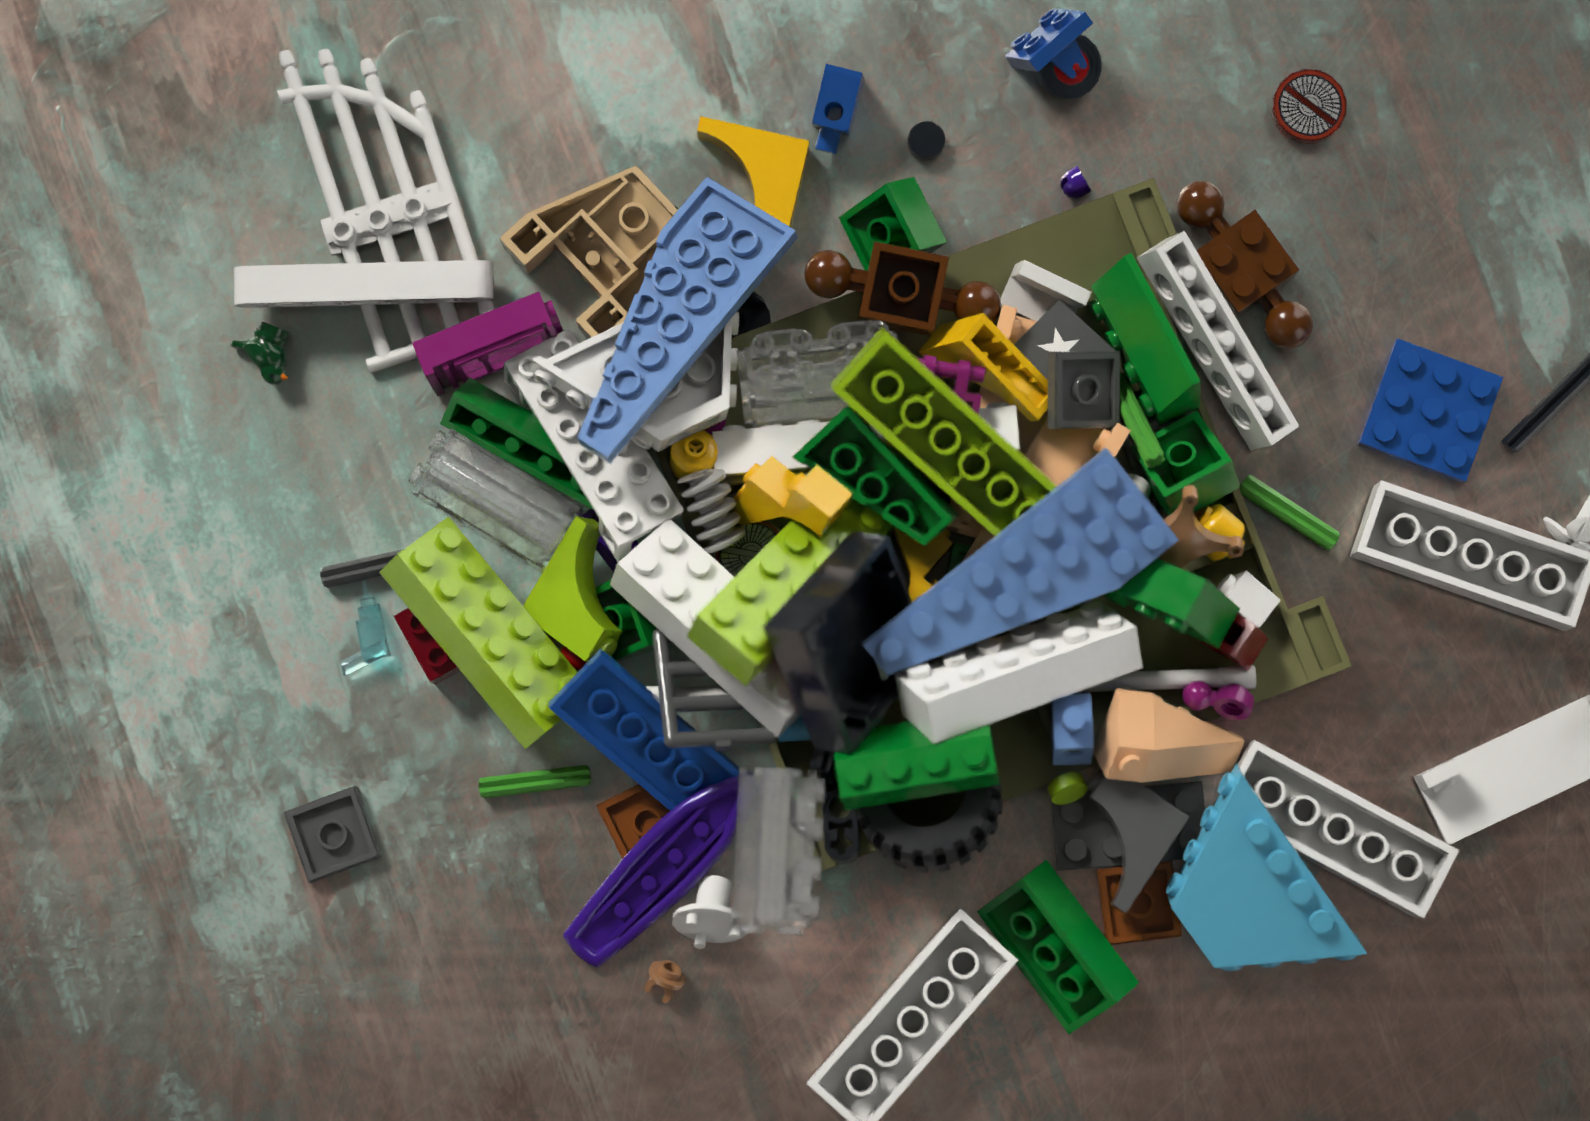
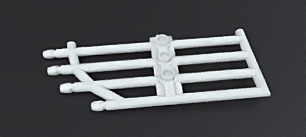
[278,49,495,373]

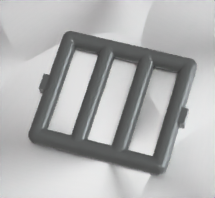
[652,628,779,751]

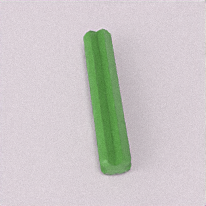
[1120,373,1165,468]
[1239,475,1340,550]
[478,765,591,798]

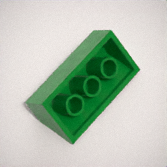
[1088,253,1201,426]
[835,721,1000,810]
[977,859,1139,1034]

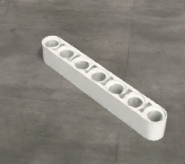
[234,260,494,308]

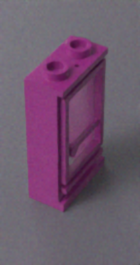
[412,291,564,397]

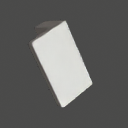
[1000,260,1092,321]

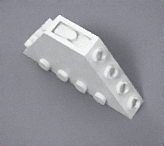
[530,312,739,452]

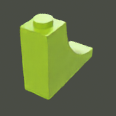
[523,516,622,662]

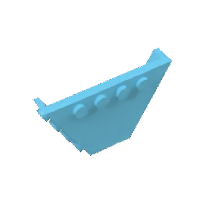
[1166,764,1367,971]

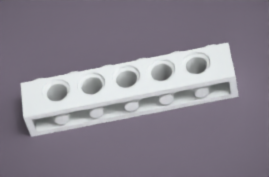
[1137,231,1300,451]

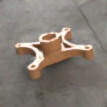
[1159,485,1243,568]

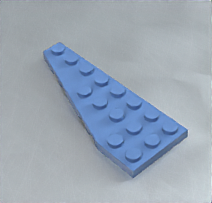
[578,177,797,464]
[862,448,1179,675]

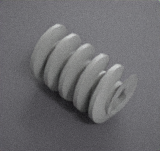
[677,469,746,554]

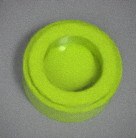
[1047,772,1088,805]

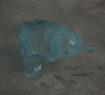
[341,580,391,676]

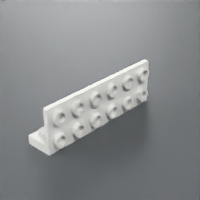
[504,329,683,562]
[1414,694,1590,844]

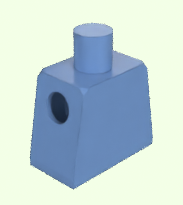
[1049,692,1094,766]

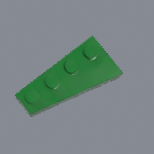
[792,405,959,546]
[1105,558,1240,648]

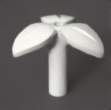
[1543,495,1590,552]

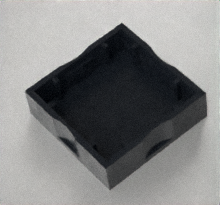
[763,531,936,755]

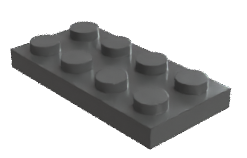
[1050,781,1205,871]

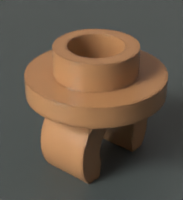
[644,960,685,1003]

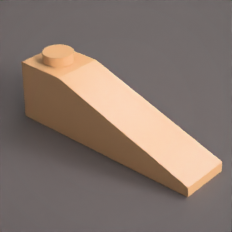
[1093,689,1245,782]

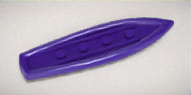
[563,772,756,967]

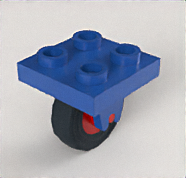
[1005,8,1102,100]

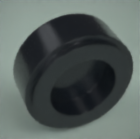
[908,121,945,161]

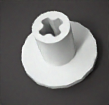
[672,875,748,949]

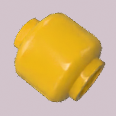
[669,430,718,484]
[1195,504,1245,561]

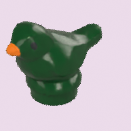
[230,321,289,385]

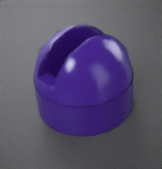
[1060,166,1091,199]

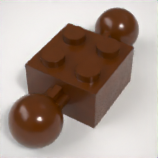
[1177,180,1313,349]
[804,241,1001,337]

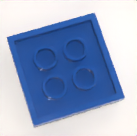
[1357,338,1503,483]

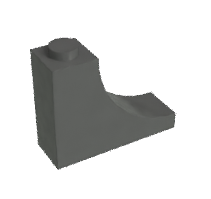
[1087,768,1189,913]

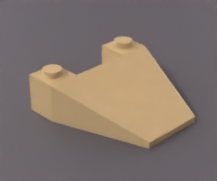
[499,165,678,339]

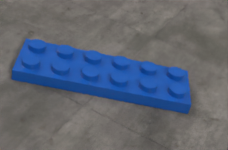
[548,649,770,829]

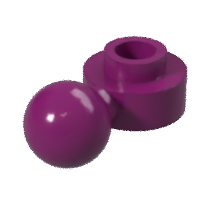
[1183,681,1254,720]

